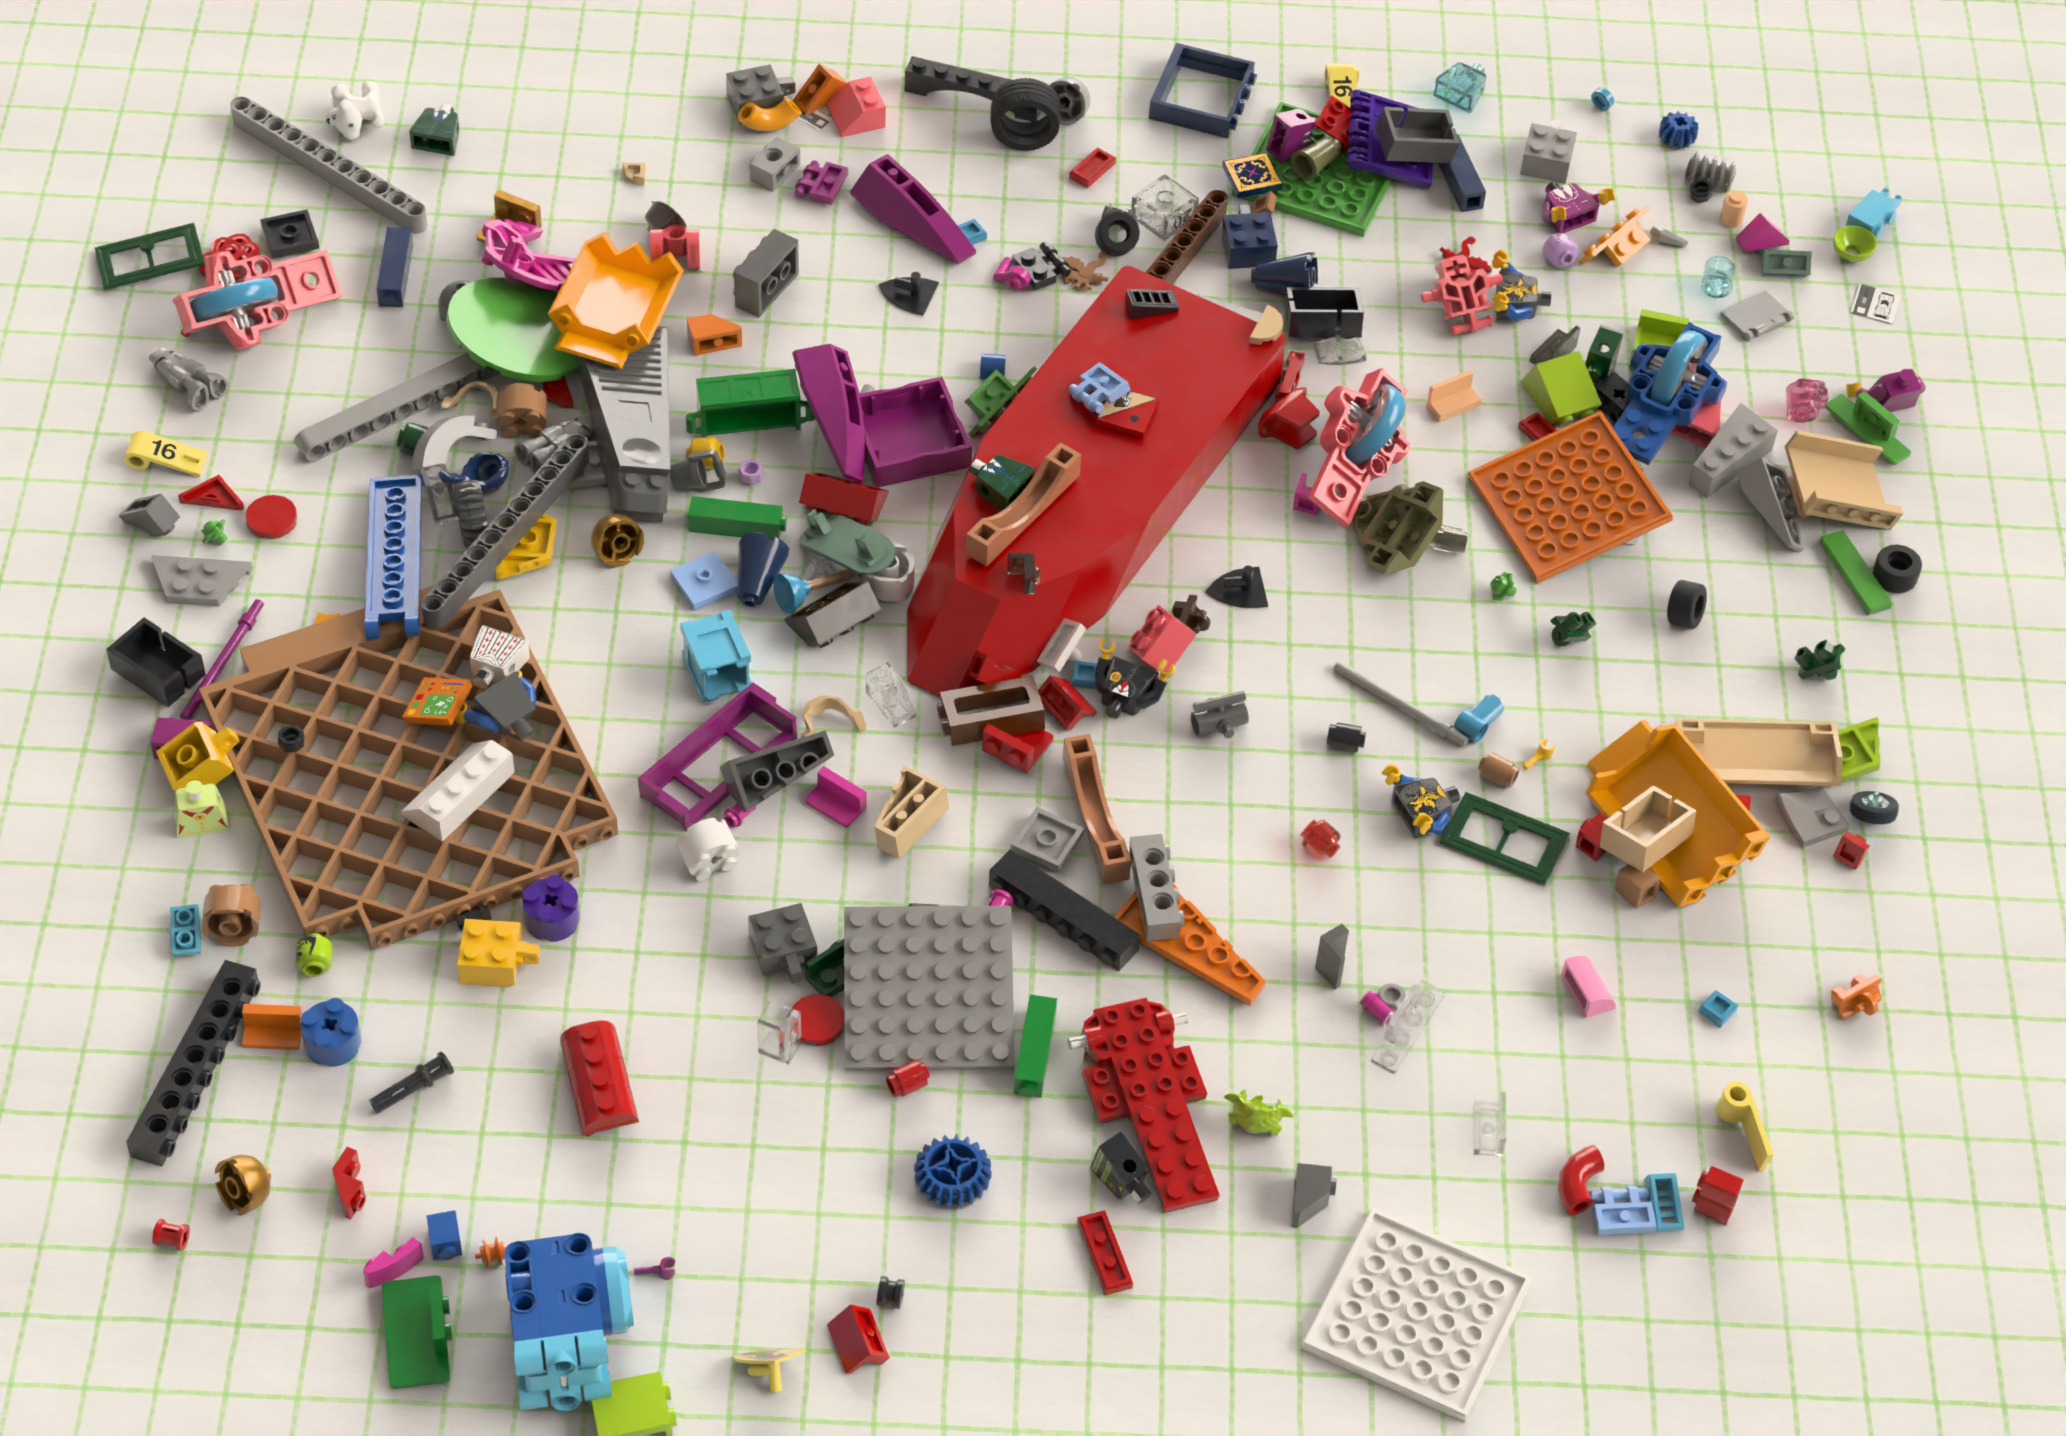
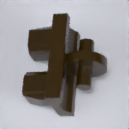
[1172,594,1211,634]

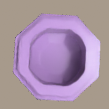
[738,459,764,485]

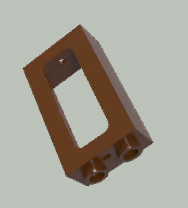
[937,676,1045,746]

